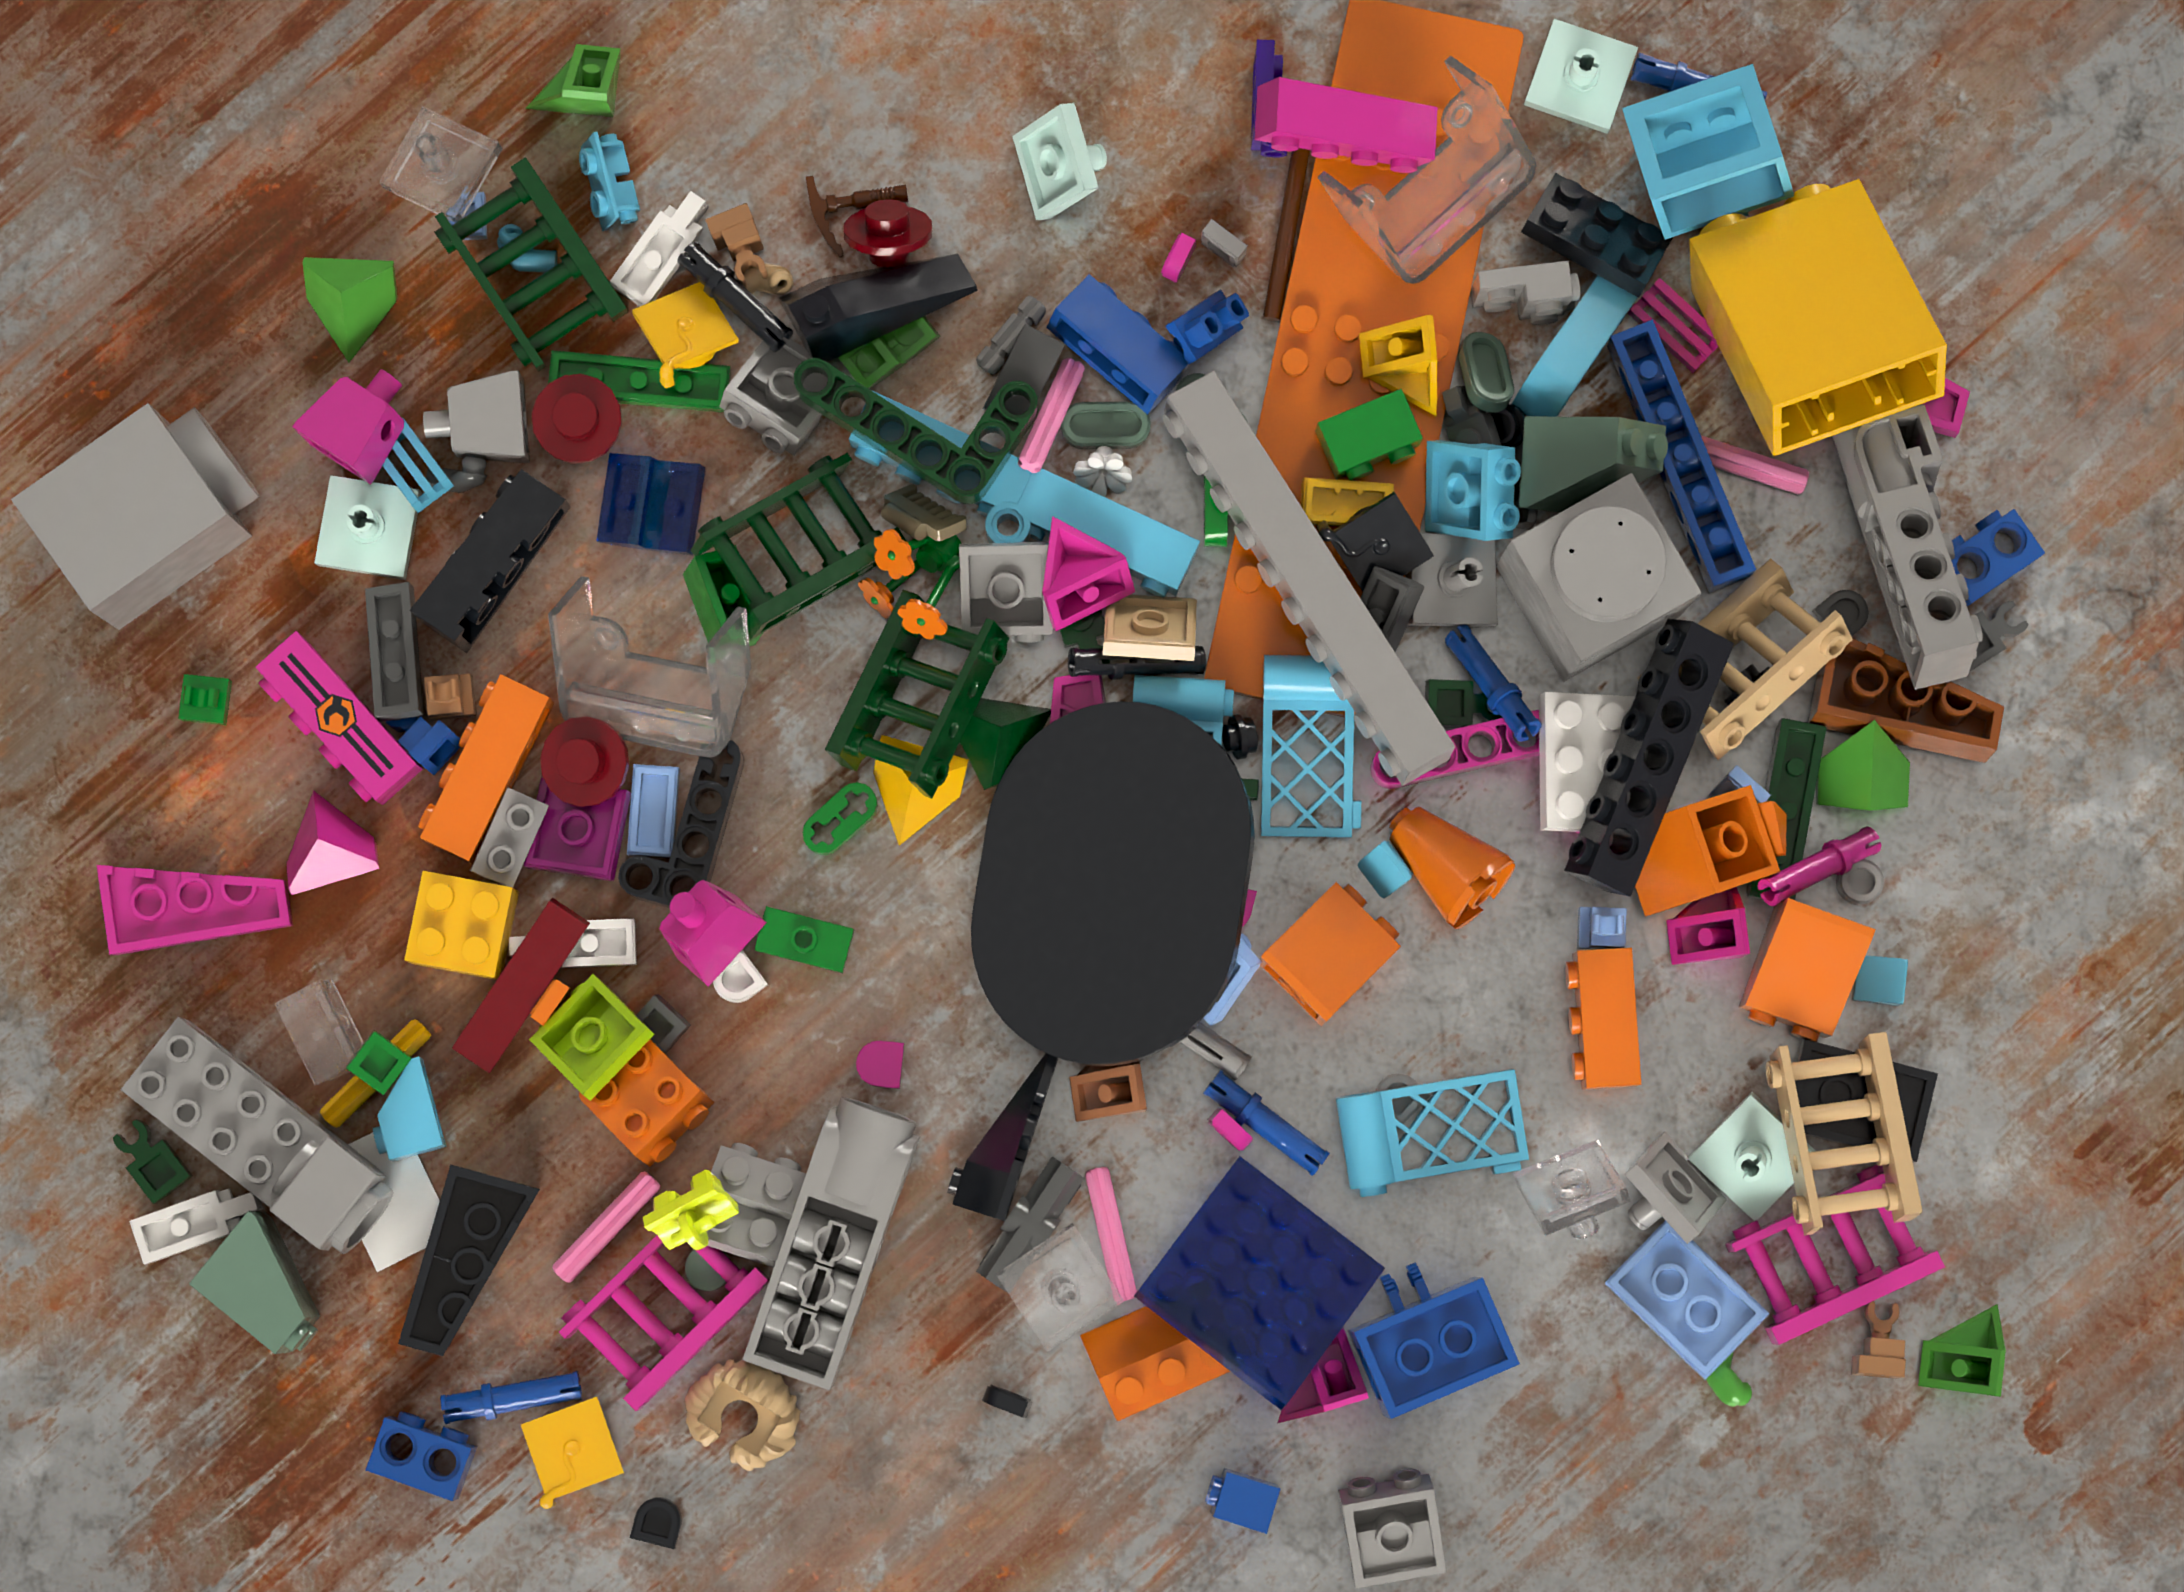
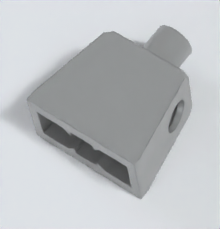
[423,370,530,463]

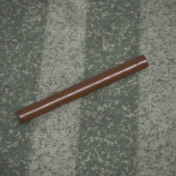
[1263,148,1310,322]

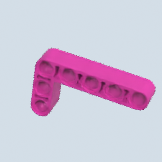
[1370,710,1580,834]

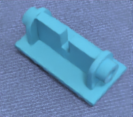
[579,132,640,231]

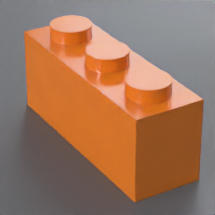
[1565,948,1642,1090]

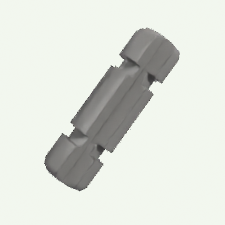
[976,296,1046,375]

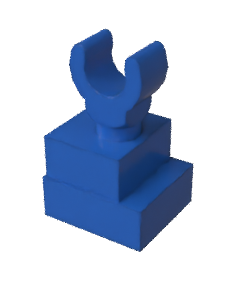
[385,716,460,775]

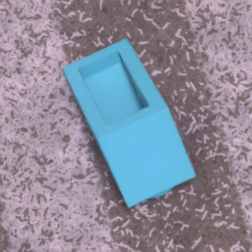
[373,1056,447,1162]

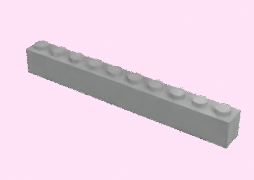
[1163,371,1455,786]

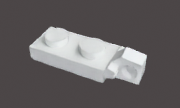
[610,191,708,307]
[509,919,637,968]
[129,1189,263,1265]

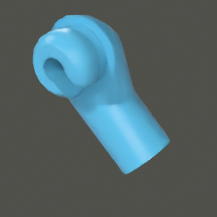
[497,224,557,272]

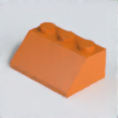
[1080,1280,1244,1421]

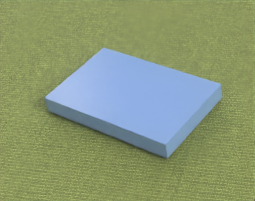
[1605,1220,1769,1380]

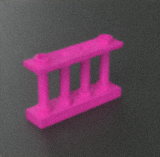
[1725,1164,1945,1345]
[559,1235,770,1411]

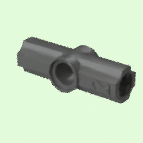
[976,1157,1085,1293]

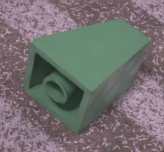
[1519,416,1668,513]
[189,1211,320,1354]

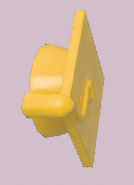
[632,282,738,388]
[521,1397,624,1509]

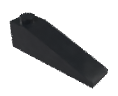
[779,254,978,362]

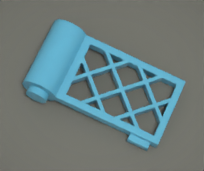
[1261,655,1362,837]
[1133,675,1234,746]
[1336,1069,1529,1197]

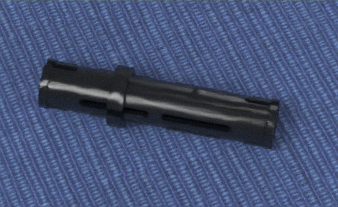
[677,241,793,352]
[1068,646,1206,680]

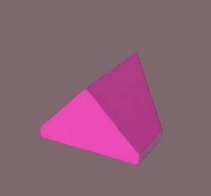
[1042,516,1135,631]
[286,790,379,895]
[1666,887,1750,965]
[1278,1328,1369,1423]

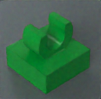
[178,674,232,726]
[346,1030,412,1096]

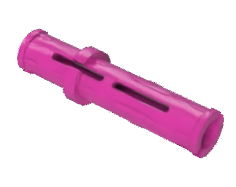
[1758,826,1882,906]

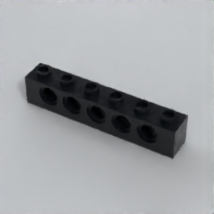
[1564,619,1734,897]

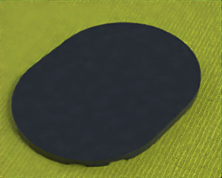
[971,701,1255,1066]

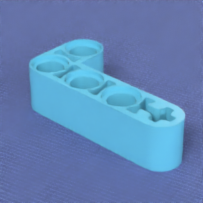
[1511,275,1638,417]

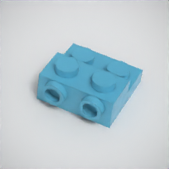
[1425,440,1521,541]

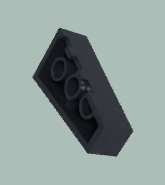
[410,469,571,653]
[398,1164,540,1356]

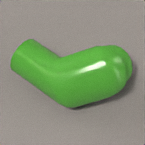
[1706,1352,1752,1407]

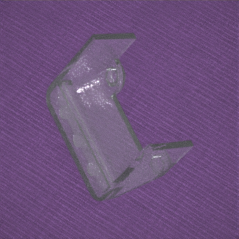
[1318,56,1536,284]
[548,576,751,757]

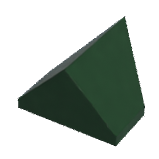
[960,698,1051,790]

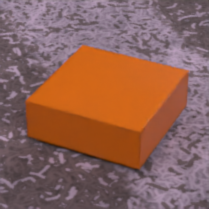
[530,979,571,1026]

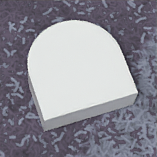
[713,949,768,1003]

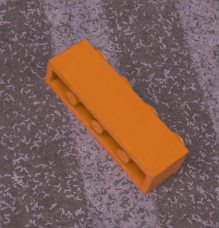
[418,674,554,864]

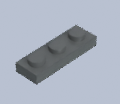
[365,582,424,722]

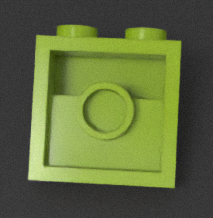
[529,974,655,1101]

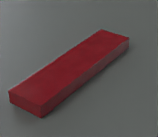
[452,897,590,1074]

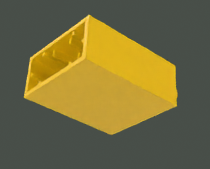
[1689,179,1947,457]

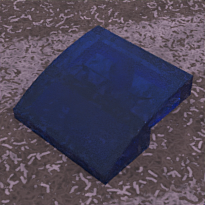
[596,453,706,555]

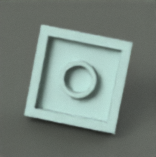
[1524,18,1638,134]
[1012,103,1107,220]
[314,475,422,580]
[1688,1092,1816,1221]

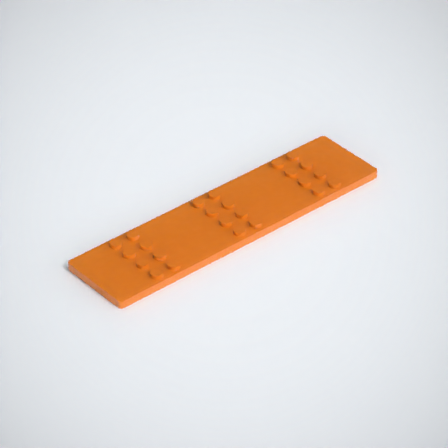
[1204,0,1524,718]

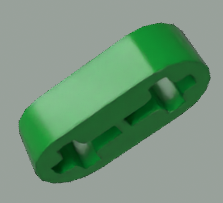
[1204,476,1228,547]
[802,782,878,855]

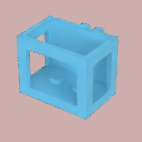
[1622,64,1794,240]

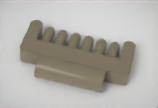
[881,484,967,542]

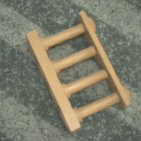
[1637,558,1853,760]
[1766,1032,1923,1236]

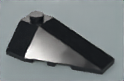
[947,1053,1058,1222]

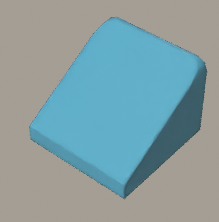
[1358,841,1413,898]
[1853,956,1908,1006]

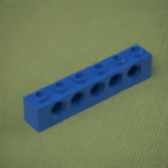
[1607,319,1756,593]

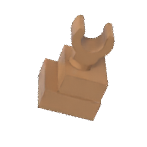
[705,203,768,287]
[424,673,477,721]
[1851,1301,1906,1379]

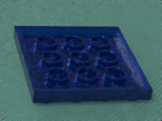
[1134,1156,1385,1410]

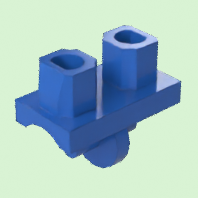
[1166,289,1249,365]

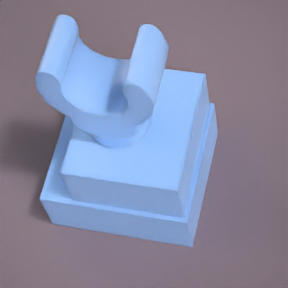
[1577,907,1627,950]

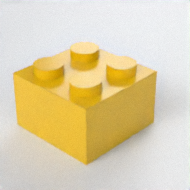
[404,871,519,980]

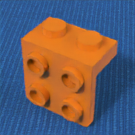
[579,1039,715,1167]

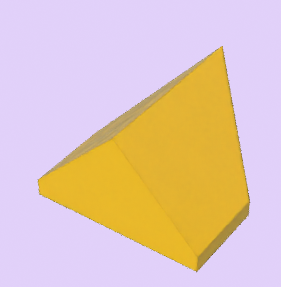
[1359,315,1437,417]
[873,735,969,846]

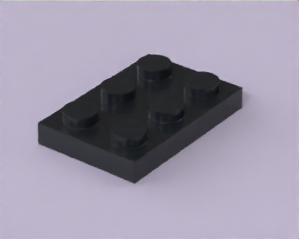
[1521,173,1673,298]
[1795,1039,1938,1163]

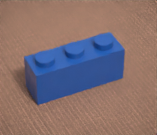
[1046,274,1190,415]

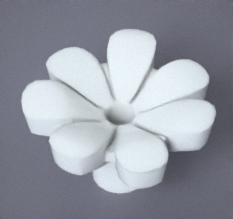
[1073,446,1133,497]

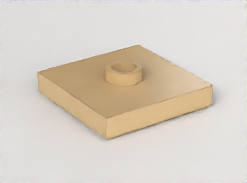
[1103,594,1197,661]

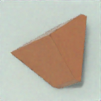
[1069,1061,1147,1122]

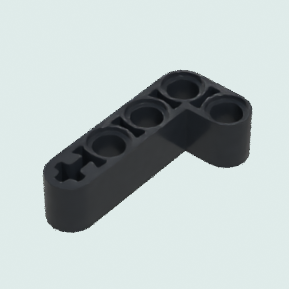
[618,736,744,908]

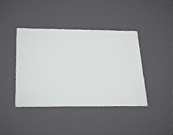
[348,1132,440,1272]

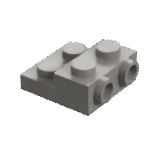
[1470,261,1580,325]
[720,337,828,456]
[959,542,1053,642]
[706,1143,806,1268]
[1338,1469,1447,1589]

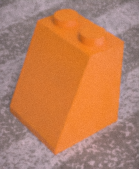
[1635,785,1781,917]
[1259,882,1401,1026]
[1739,898,1876,1042]

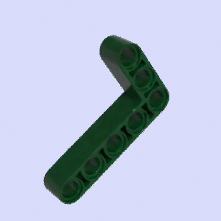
[794,358,1038,504]

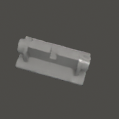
[470,787,549,888]

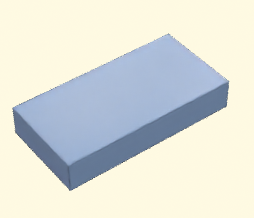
[627,764,680,858]

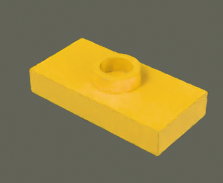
[1301,477,1394,527]

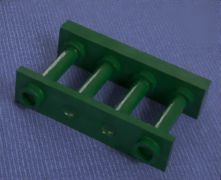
[434,157,628,372]
[691,452,907,640]
[825,590,1010,799]

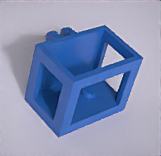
[1347,1262,1520,1419]

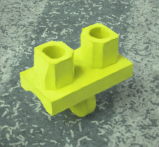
[643,1170,739,1250]

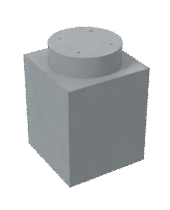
[11,403,260,630]
[1496,473,1702,682]

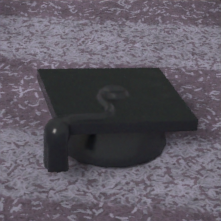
[1316,492,1434,592]

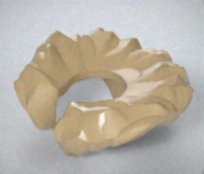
[685,1359,801,1471]

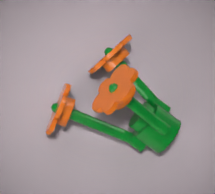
[858,529,962,640]

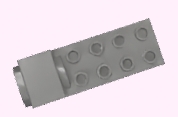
[1832,404,1983,690]
[120,1017,394,1254]
[742,1097,920,1390]

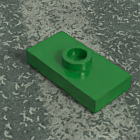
[754,906,855,974]

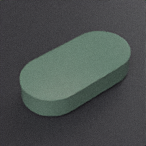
[1458,332,1514,412]
[1061,402,1151,449]

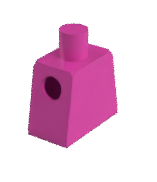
[292,369,404,485]
[659,880,767,987]

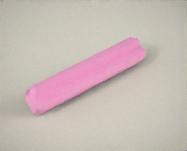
[1018,358,1085,473]
[1701,435,1809,495]
[1085,1167,1137,1302]
[552,1171,660,1283]

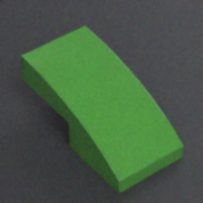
[838,316,941,389]

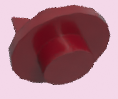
[843,199,932,268]
[532,374,622,464]
[540,716,629,807]

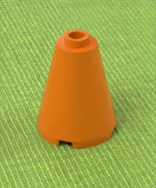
[1389,807,1515,929]

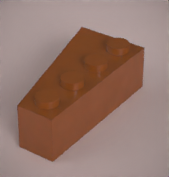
[1808,638,2004,763]

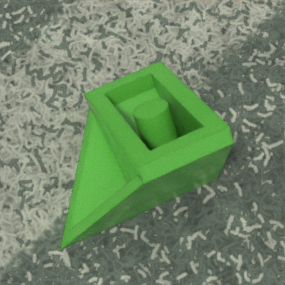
[525,44,620,117]
[303,257,397,363]
[1816,720,1910,811]
[1918,1304,2006,1397]

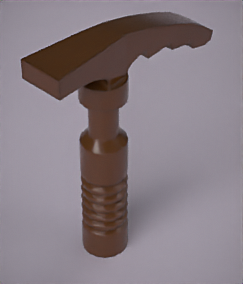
[806,176,908,257]

